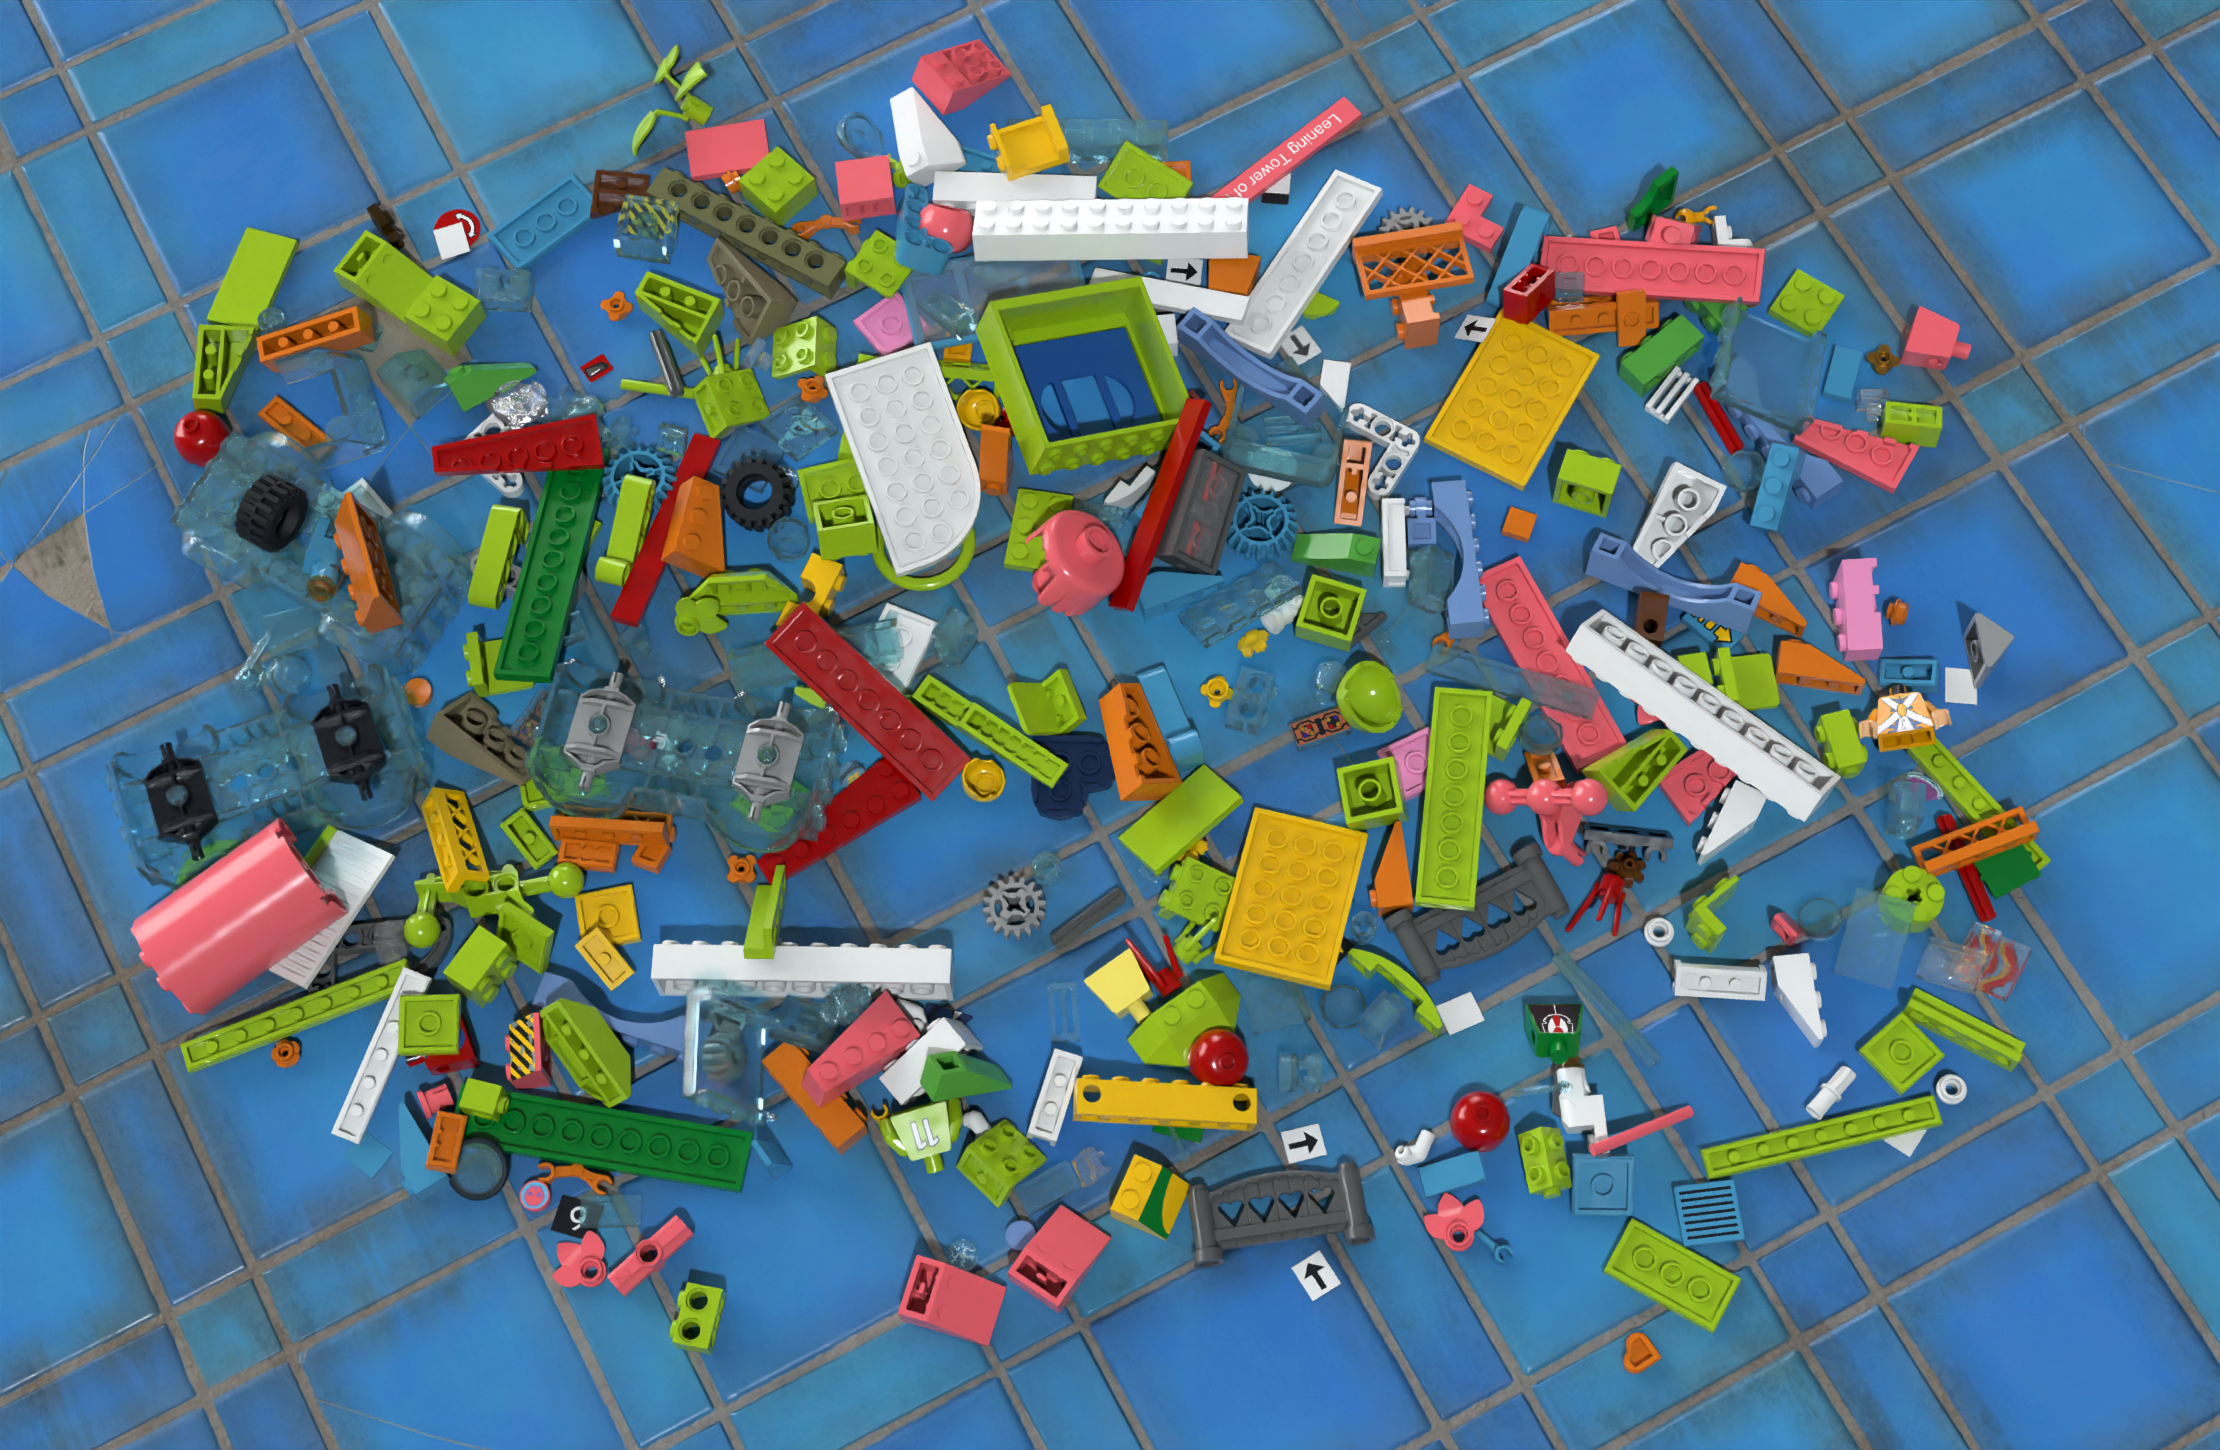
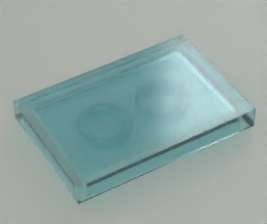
[1833,887,1917,990]

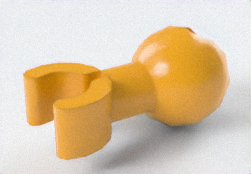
[1675,206,1717,226]

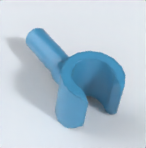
[1475,1229,1513,1265]

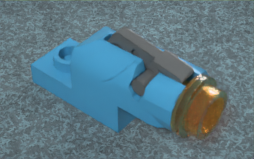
[302,517,349,602]

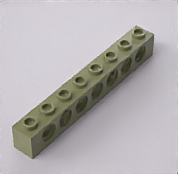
[646,167,847,299]

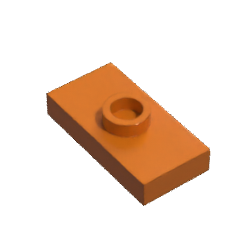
[1616,289,1646,347]
[557,837,621,873]
[425,1111,468,1174]

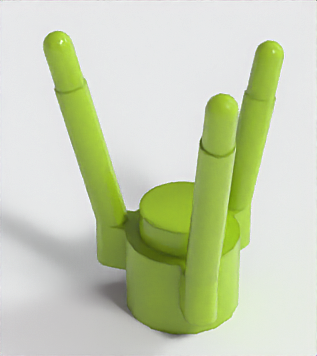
[699,334,740,376]
[1173,917,1218,965]

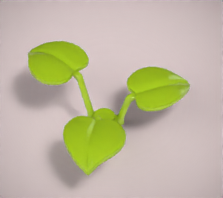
[632,44,713,157]

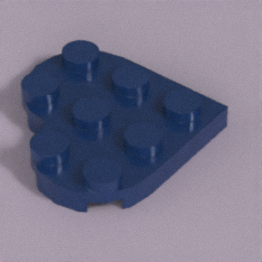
[1031,735,1115,821]

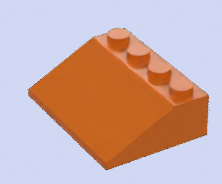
[333,492,404,634]

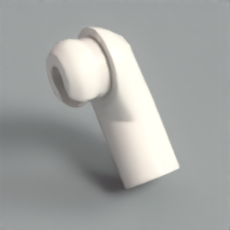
[896,998,929,1035]
[963,1110,992,1140]
[1395,1130,1435,1166]

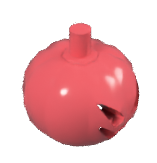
[919,204,974,254]

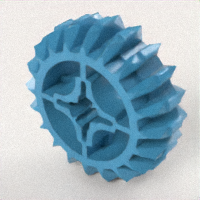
[602,444,677,517]
[1227,488,1299,563]

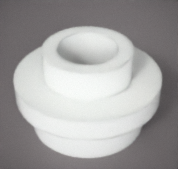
[1644,918,1674,947]
[1936,1074,1967,1105]

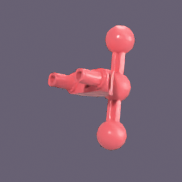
[1484,778,1608,867]

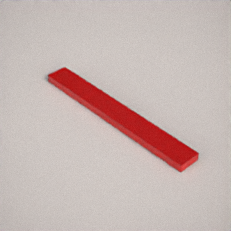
[1108,398,1212,612]
[610,433,721,628]

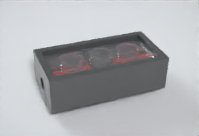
[1154,449,1247,575]

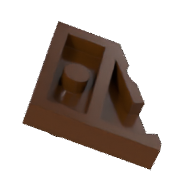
[590,170,650,219]

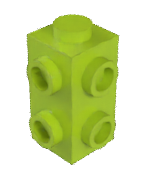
[1814,709,1868,779]
[1518,1126,1572,1199]

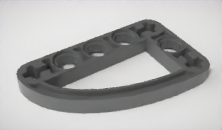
[308,916,454,1002]

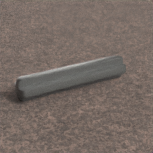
[649,329,684,398]
[1050,888,1126,950]

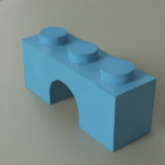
[1750,443,1806,536]

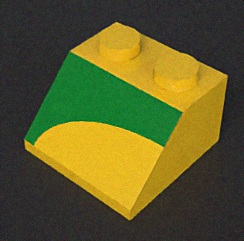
[1110,1154,1191,1241]

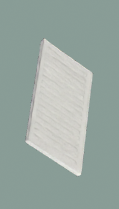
[268,830,396,989]

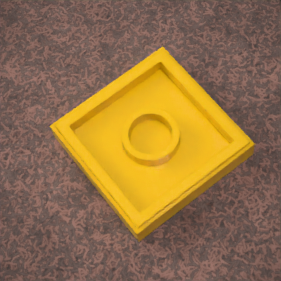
[574,884,642,947]

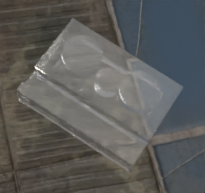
[1916,936,1989,995]

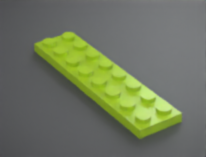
[1415,687,1493,911]

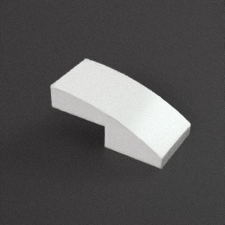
[1104,466,1156,516]

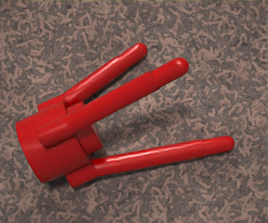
[1565,873,1626,937]
[1125,934,1184,998]

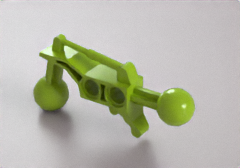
[403,862,585,949]

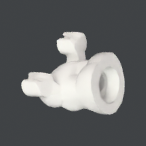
[1260,588,1304,635]

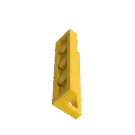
[421,787,490,893]

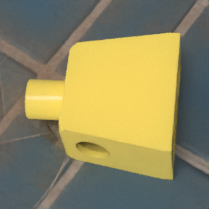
[1083,948,1153,1025]

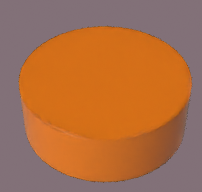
[403,678,433,708]

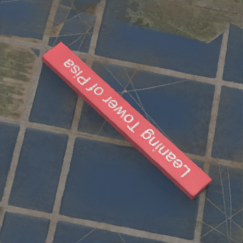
[1210,97,1362,204]

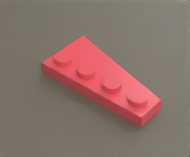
[1792,417,1920,494]
[1658,750,1737,827]

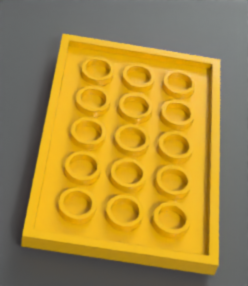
[1424,308,1600,491]
[1213,807,1369,991]

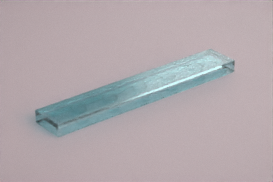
[1425,644,1600,720]

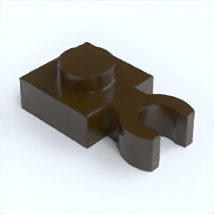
[366,203,404,250]

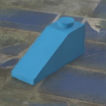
[1137,571,1224,621]
[398,1102,451,1202]

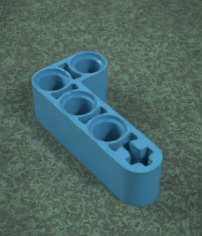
[895,183,953,275]
[1486,205,1552,309]
[1136,665,1204,773]

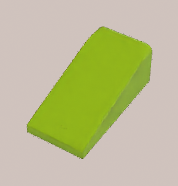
[499,807,559,871]

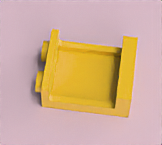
[987,104,1070,182]

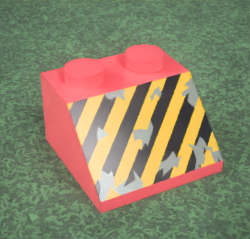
[505,1012,552,1090]

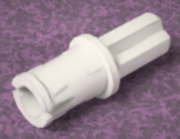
[1805,1066,1856,1120]

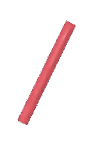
[1589,1105,1694,1156]

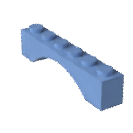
[1176,307,1326,429]
[1710,356,1844,510]
[1431,480,1489,640]
[1585,533,1762,635]
[532,972,715,1066]

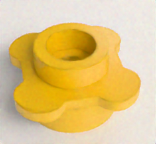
[1200,676,1234,708]

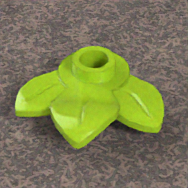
[674,597,728,636]

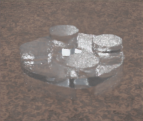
[491,380,548,429]

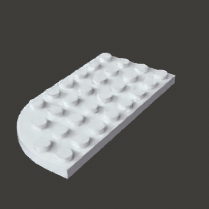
[825,342,981,578]

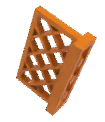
[1352,221,1474,301]

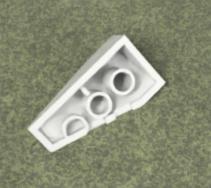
[890,87,967,187]
[1632,462,1727,569]

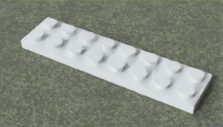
[1225,169,1383,360]

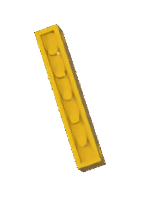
[1073,1075,1257,1131]

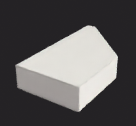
[1320,359,1351,413]

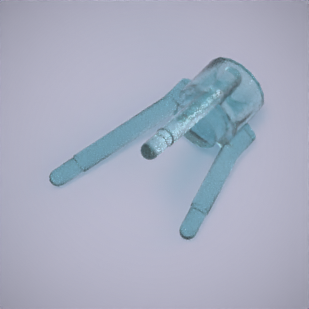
[233,631,305,692]

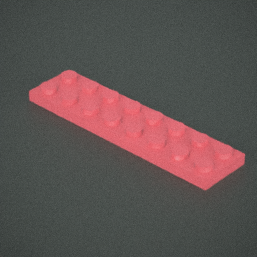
[1540,236,1766,306]
[1479,556,1627,774]

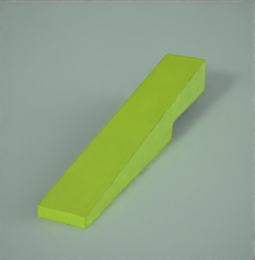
[912,674,1069,789]

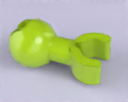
[887,154,913,189]

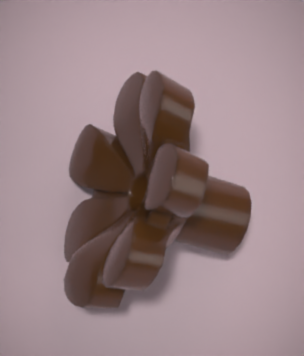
[1607,851,1646,889]

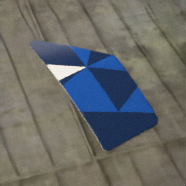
[925,1003,973,1026]

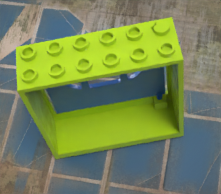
[975,276,1189,476]

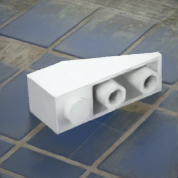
[1695,780,1767,865]
[1769,953,1827,1048]

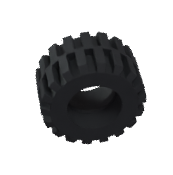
[720,457,795,532]
[235,474,308,553]

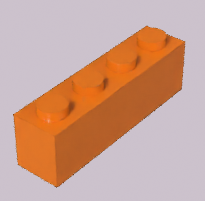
[256,306,375,373]
[761,1038,868,1156]

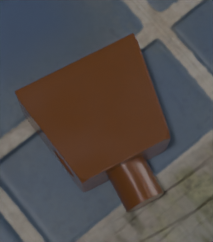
[1632,591,1670,649]

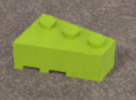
[635,271,725,359]
[192,324,257,414]
[1581,729,1688,812]

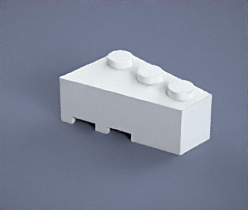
[879,1017,984,1106]

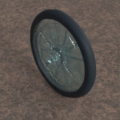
[447,1137,509,1201]

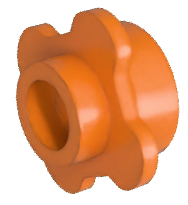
[600,291,633,322]
[797,375,828,403]
[727,855,756,884]

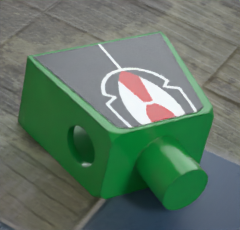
[1524,1004,1583,1064]

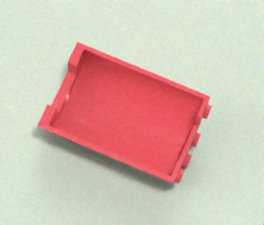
[131,817,349,1015]

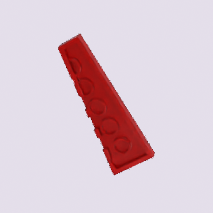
[431,414,605,476]
[756,757,922,885]

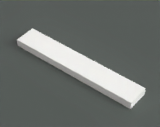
[1089,267,1251,325]
[331,967,432,1145]

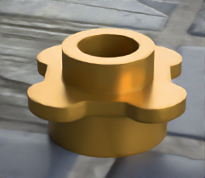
[1866,344,1900,375]

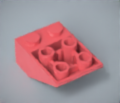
[911,39,1011,116]
[1007,1205,1111,1314]
[898,1255,1007,1347]

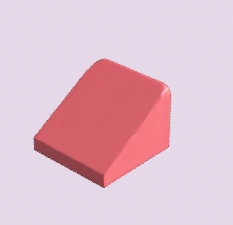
[1770,912,1805,946]

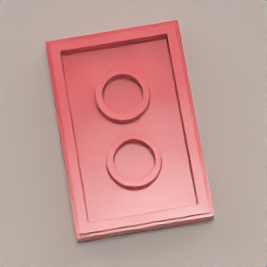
[685,119,769,182]

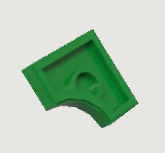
[1627,166,1679,232]

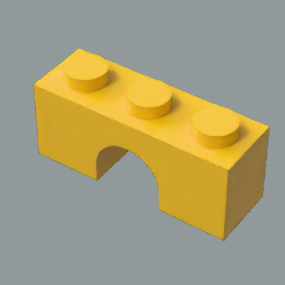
[776,553,847,629]

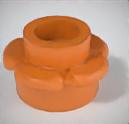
[721,169,741,195]
[1886,599,1909,626]
[271,1039,300,1068]

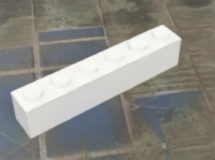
[933,171,1098,216]

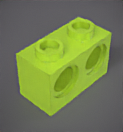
[669,1282,727,1355]

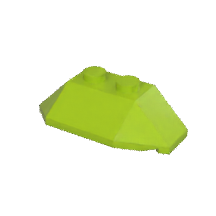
[688,568,800,616]
[1127,973,1241,1068]
[540,998,631,1108]

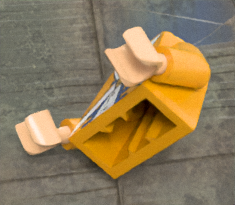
[1859,684,1952,752]

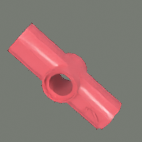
[606,1215,694,1297]

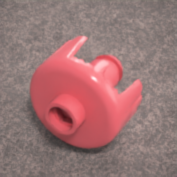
[1025,510,1125,617]

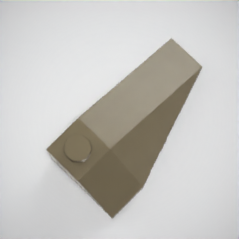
[706,237,797,345]
[426,691,540,787]

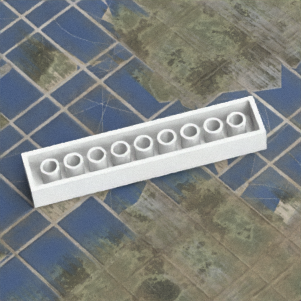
[972,197,1249,261]
[1565,609,1841,822]
[651,940,955,1001]

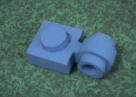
[1407,497,1437,549]

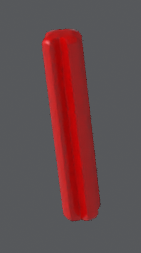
[1694,381,1744,455]

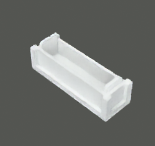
[1380,498,1412,587]
[1672,960,1767,1001]
[1026,1048,1083,1147]

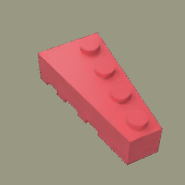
[801,990,921,1108]

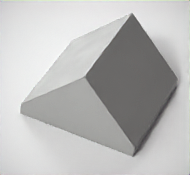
[1963,613,2015,689]

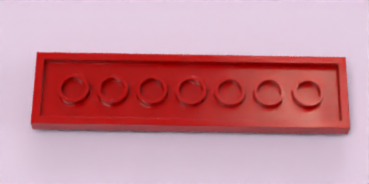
[764,602,972,802]

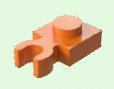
[631,827,677,874]

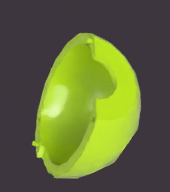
[1336,661,1403,734]

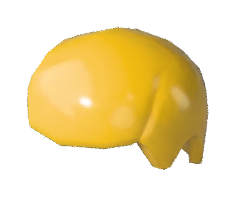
[956,389,1001,431]
[961,757,1006,802]

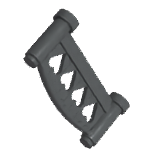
[1384,843,1570,986]
[1187,1162,1376,1268]

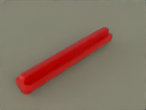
[1936,814,1996,923]

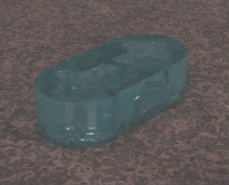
[1073,501,1126,529]

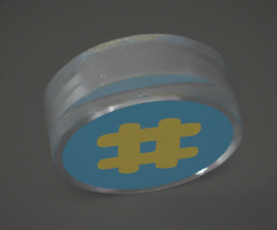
[836,760,866,788]

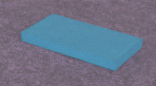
[487,173,598,275]

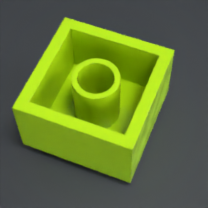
[738,146,818,228]
[403,275,486,357]
[1552,449,1622,518]
[812,494,878,560]
[1295,574,1367,652]
[1337,756,1409,831]
[443,925,519,1008]

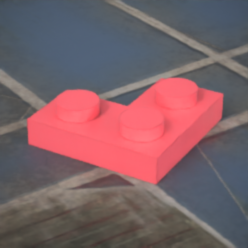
[1444,184,1504,254]

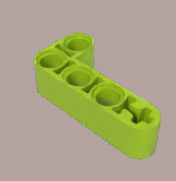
[595,474,656,587]
[468,504,529,610]

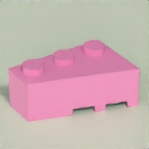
[1829,558,1883,661]

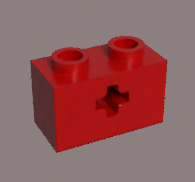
[1503,263,1555,325]

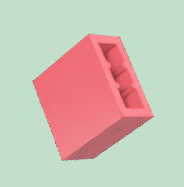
[835,155,897,221]

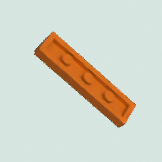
[1544,295,1659,336]
[1911,806,2040,877]
[549,807,674,847]

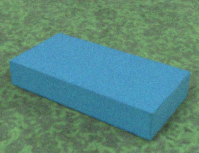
[1822,345,1863,404]

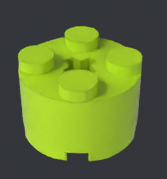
[1878,865,1945,934]

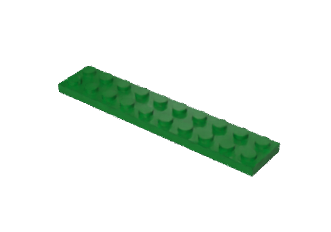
[493,448,611,684]
[455,1084,755,1194]

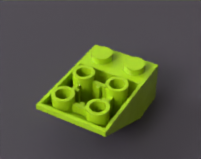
[333,230,434,324]

